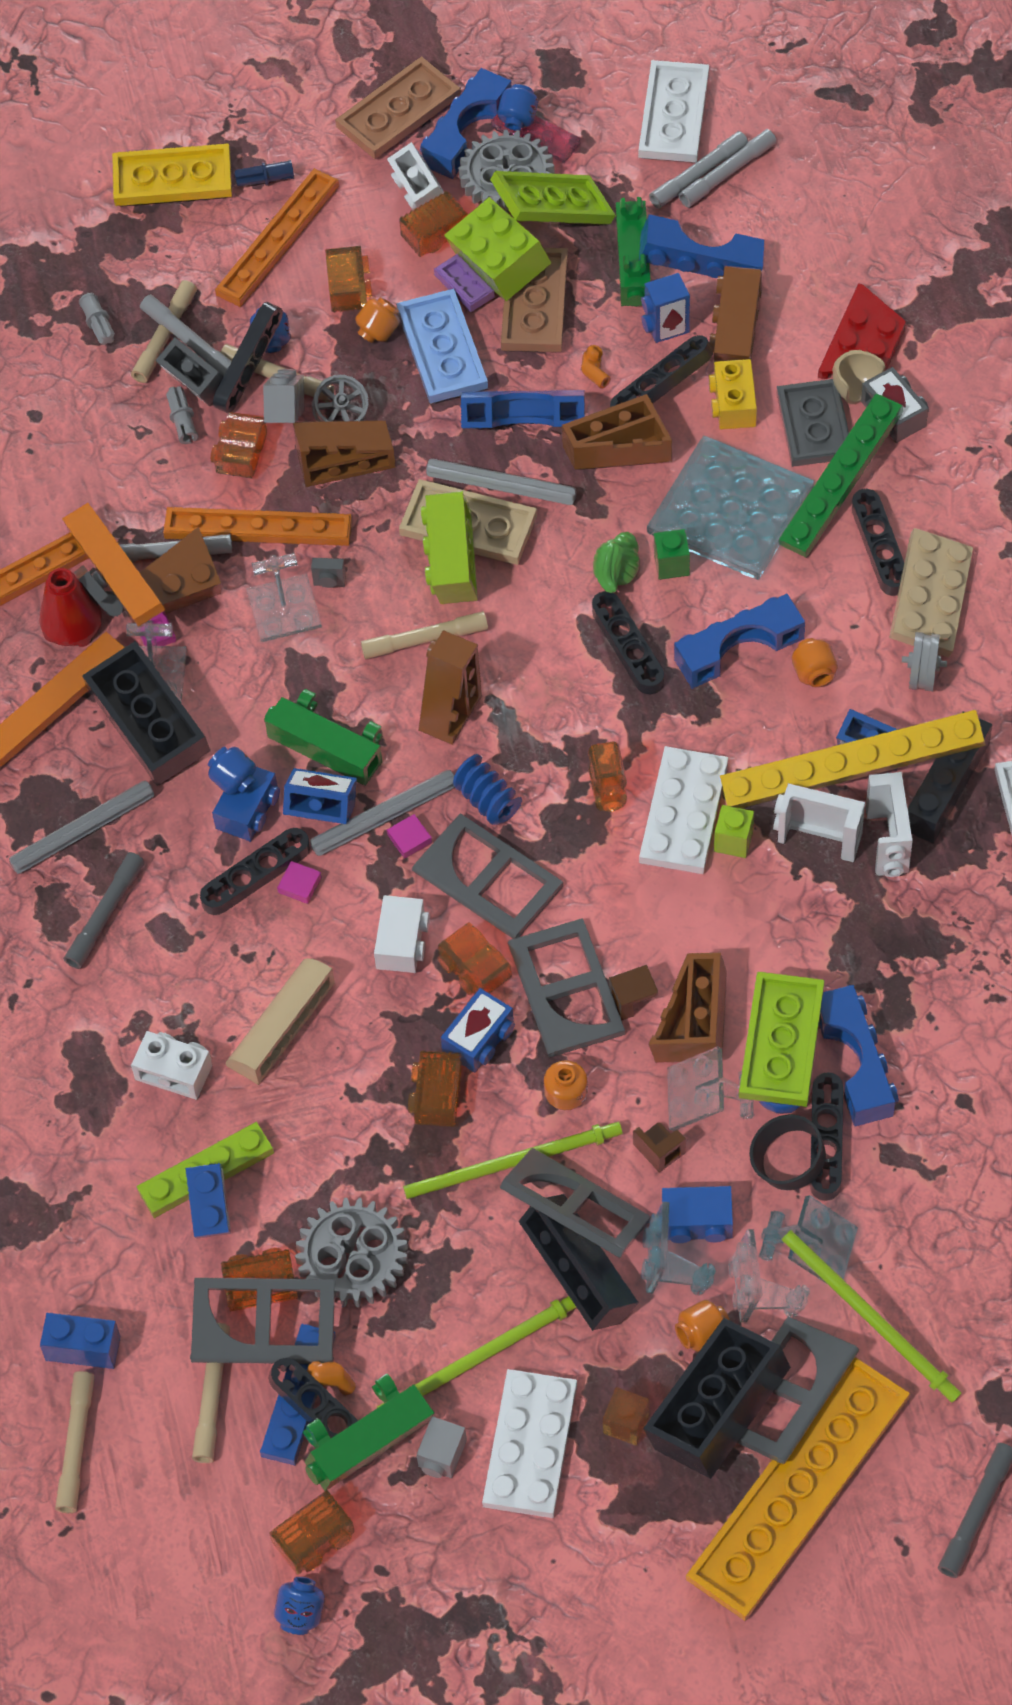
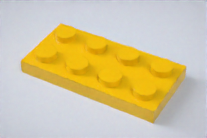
[112,144,232,206]

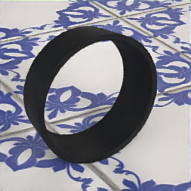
[749,1114,826,1190]

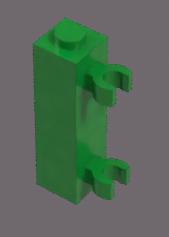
[616,197,651,307]
[264,689,383,786]
[303,1374,434,1491]

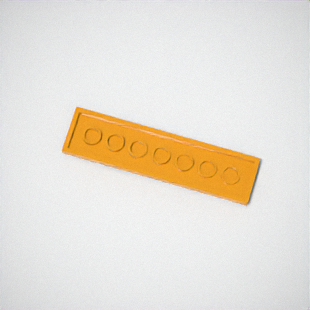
[686,1357,910,1621]

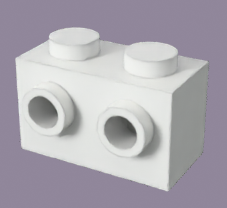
[387,142,450,217]
[374,895,430,973]
[131,1031,212,1100]

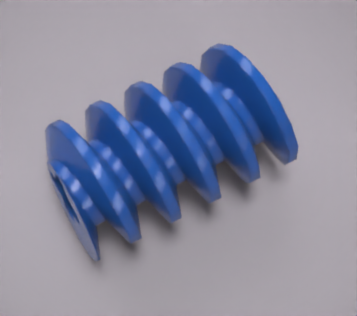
[453,754,522,825]

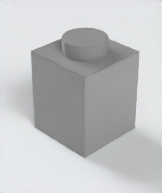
[416,1416,467,1478]

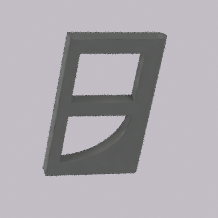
[412,813,563,939]
[507,918,625,1057]
[500,1148,651,1258]
[190,1278,335,1364]
[737,1316,859,1464]

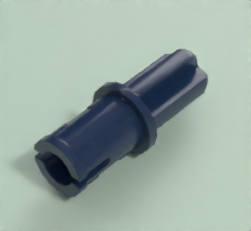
[235,160,294,187]

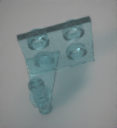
[758,1195,858,1284]
[641,1202,716,1295]

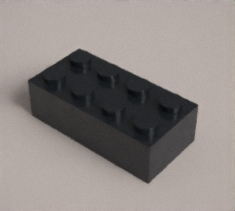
[82,641,211,786]
[643,1318,791,1479]

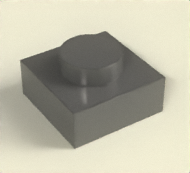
[311,558,346,588]

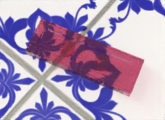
[491,115,581,164]

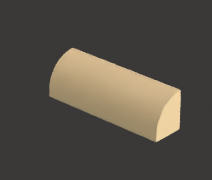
[226,958,335,1085]

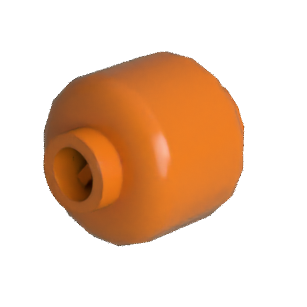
[355,297,400,343]
[791,638,838,687]
[543,1060,588,1111]
[675,1300,729,1352]

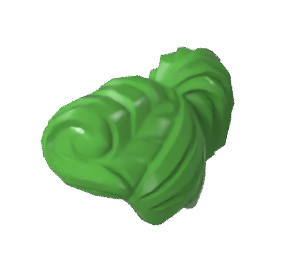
[593,532,640,593]

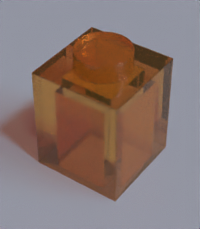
[603,1387,649,1446]

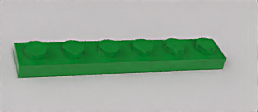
[779,393,904,558]

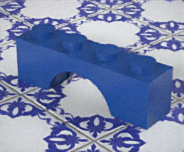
[420,68,512,179]
[639,214,764,278]
[461,390,585,428]
[674,594,805,689]
[819,985,899,1127]

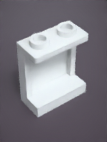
[866,772,912,877]
[773,783,865,862]

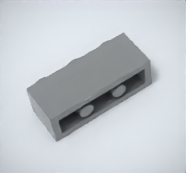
[263,369,304,423]

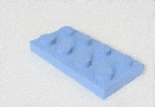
[396,289,488,403]

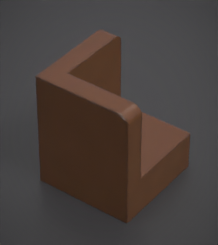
[609,965,658,1021]
[633,1123,686,1173]

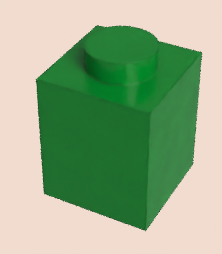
[654,529,690,580]

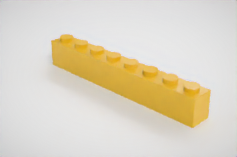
[720,710,986,808]

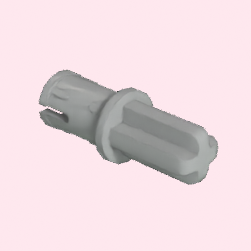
[79,293,115,345]
[166,386,198,444]

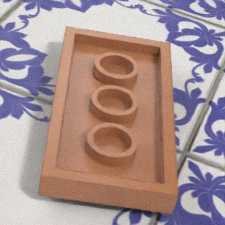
[335,56,461,159]
[501,248,568,352]

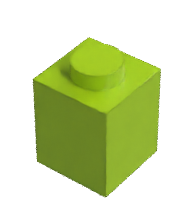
[714,805,754,858]

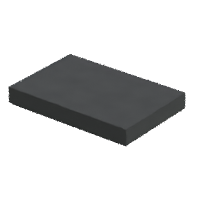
[776,379,849,467]

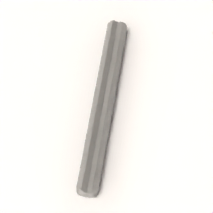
[426,459,576,505]
[310,770,455,856]
[9,781,154,874]

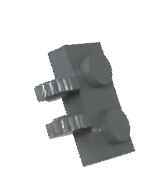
[74,565,124,617]

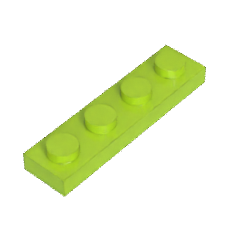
[137,1122,274,1218]

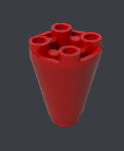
[39,568,102,647]

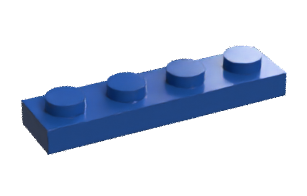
[260,1323,336,1466]

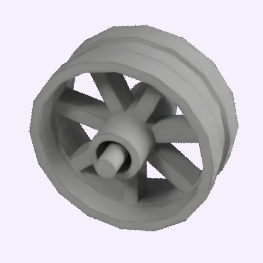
[312,375,369,422]
[902,632,947,692]

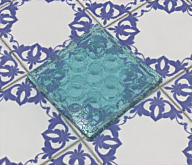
[647,435,814,580]

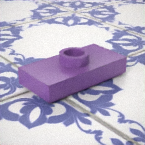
[434,254,495,312]

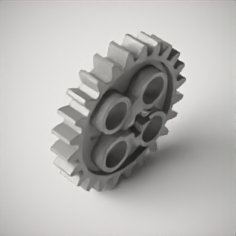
[459,129,555,213]
[295,1198,408,1308]

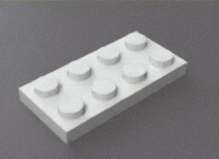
[638,60,709,162]
[639,746,728,874]
[482,1369,577,1518]

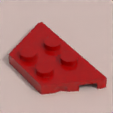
[818,283,906,379]

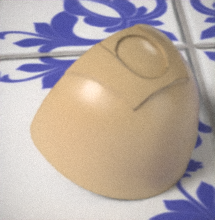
[832,350,885,404]

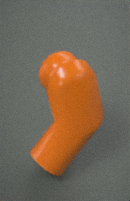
[581,345,611,389]
[307,1361,356,1395]

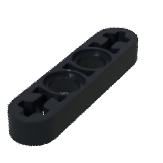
[213,302,283,413]
[610,335,713,407]
[852,489,904,596]
[592,591,664,695]
[200,828,310,915]
[810,1072,843,1201]
[268,1358,375,1467]

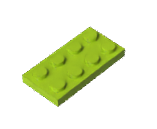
[490,171,616,224]
[739,972,824,1107]

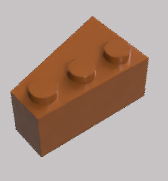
[709,266,762,362]
[562,394,672,470]
[293,421,396,487]
[128,527,221,626]
[418,630,482,745]
[649,952,727,1063]

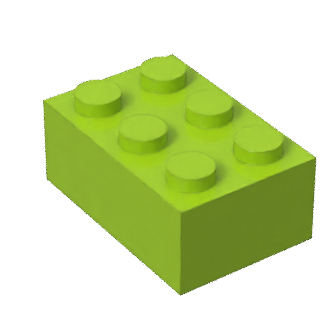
[444,197,551,301]
[421,491,478,604]

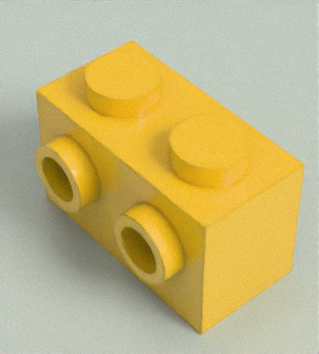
[709,359,757,430]

